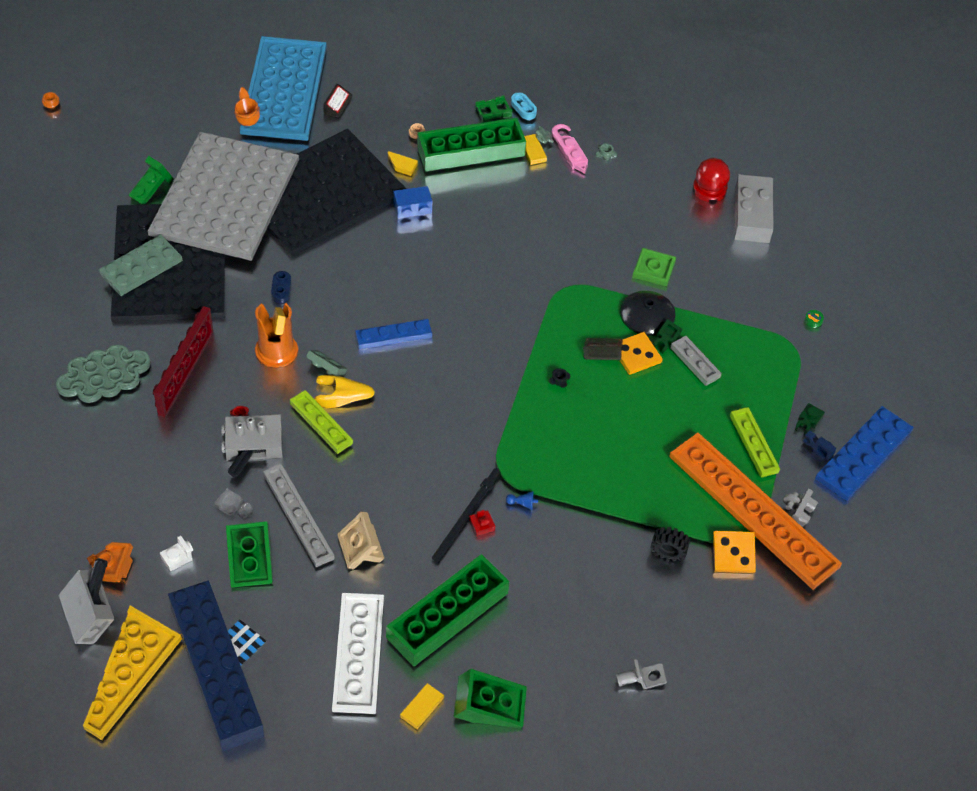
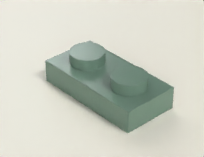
[306,350,348,376]

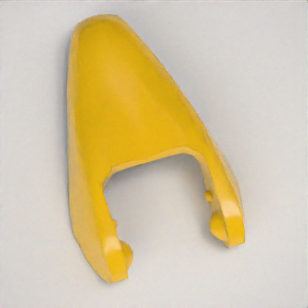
[314,375,375,408]

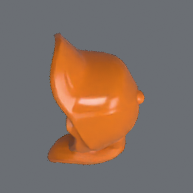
[234,87,260,126]

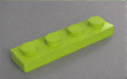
[290,390,353,454]
[730,407,780,478]

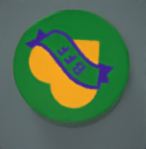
[805,310,824,328]

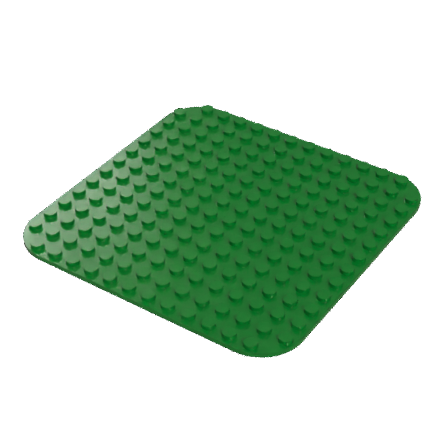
[496,285,801,543]

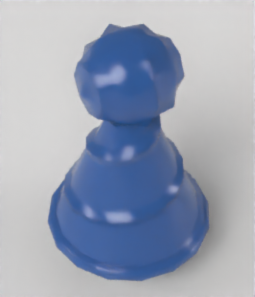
[506,491,538,511]

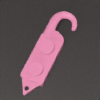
[551,124,588,173]

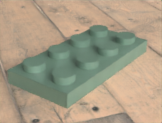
[99,235,183,296]

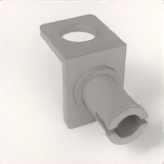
[616,659,667,689]

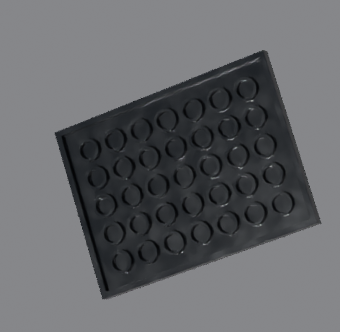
[267,128,407,256]
[111,204,225,322]

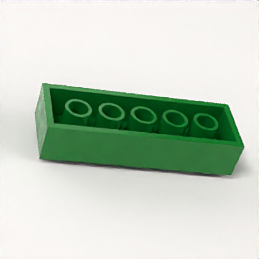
[417,118,526,172]
[386,554,510,667]

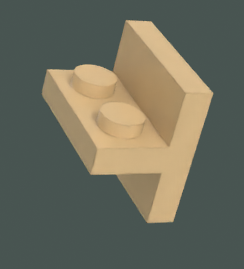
[337,511,384,569]

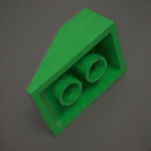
[226,521,273,588]
[454,669,527,728]

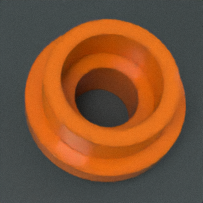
[42,92,60,108]

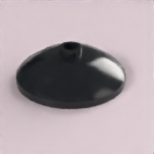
[620,291,676,336]

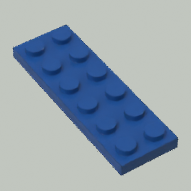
[815,406,914,501]

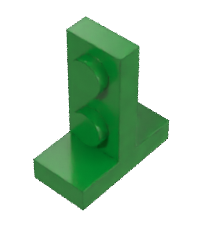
[128,156,174,205]

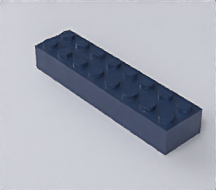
[168,580,264,752]

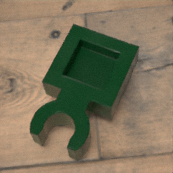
[653,319,683,354]
[795,403,825,436]

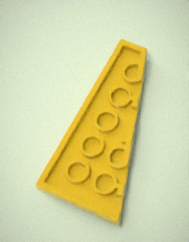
[83,605,182,740]

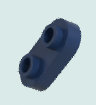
[271,271,292,304]

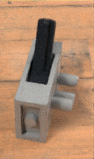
[222,415,282,477]
[59,558,115,644]

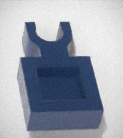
[803,430,836,463]

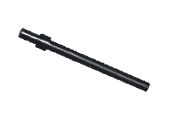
[432,468,500,562]

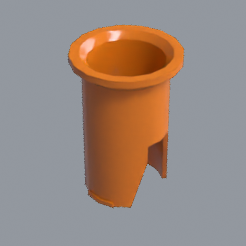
[255,303,298,368]

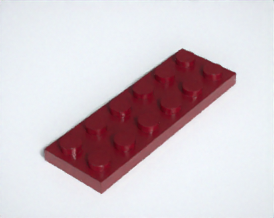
[153,306,213,417]

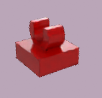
[469,510,496,536]

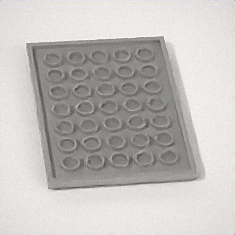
[148,132,299,261]

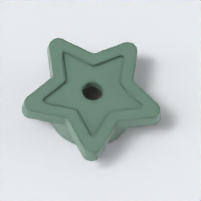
[535,126,554,144]
[596,143,618,161]

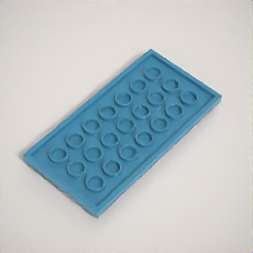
[240,36,327,141]

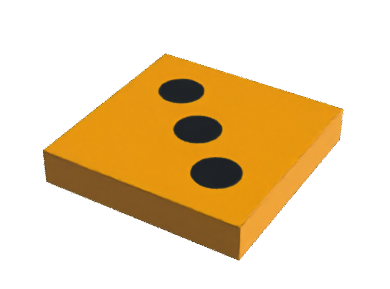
[613,332,663,375]
[713,531,756,573]

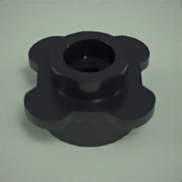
[549,368,571,388]

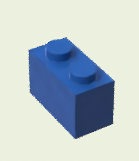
[393,186,433,218]

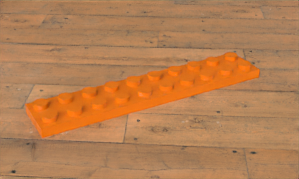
[669,433,842,590]

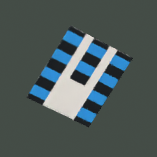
[228,619,266,666]

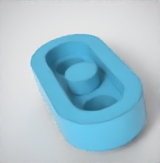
[511,93,537,120]

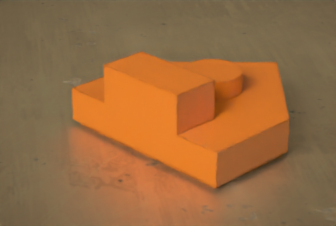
[87,542,133,583]

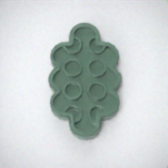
[56,344,151,403]

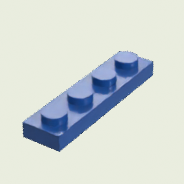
[355,319,432,349]

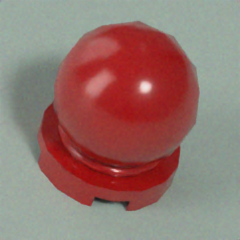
[693,158,730,202]

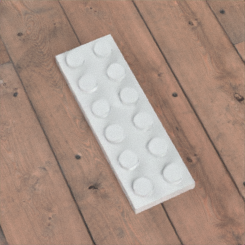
[332,593,384,714]

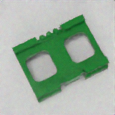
[475,95,512,123]

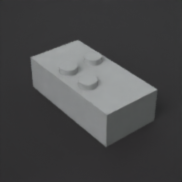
[734,174,773,243]

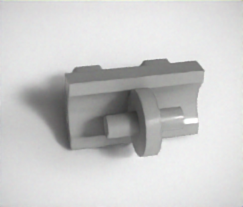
[783,488,818,527]

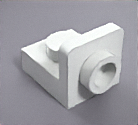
[160,536,193,572]

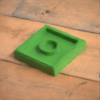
[632,248,676,287]

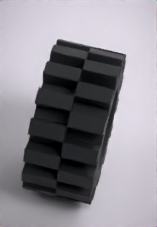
[651,527,690,561]

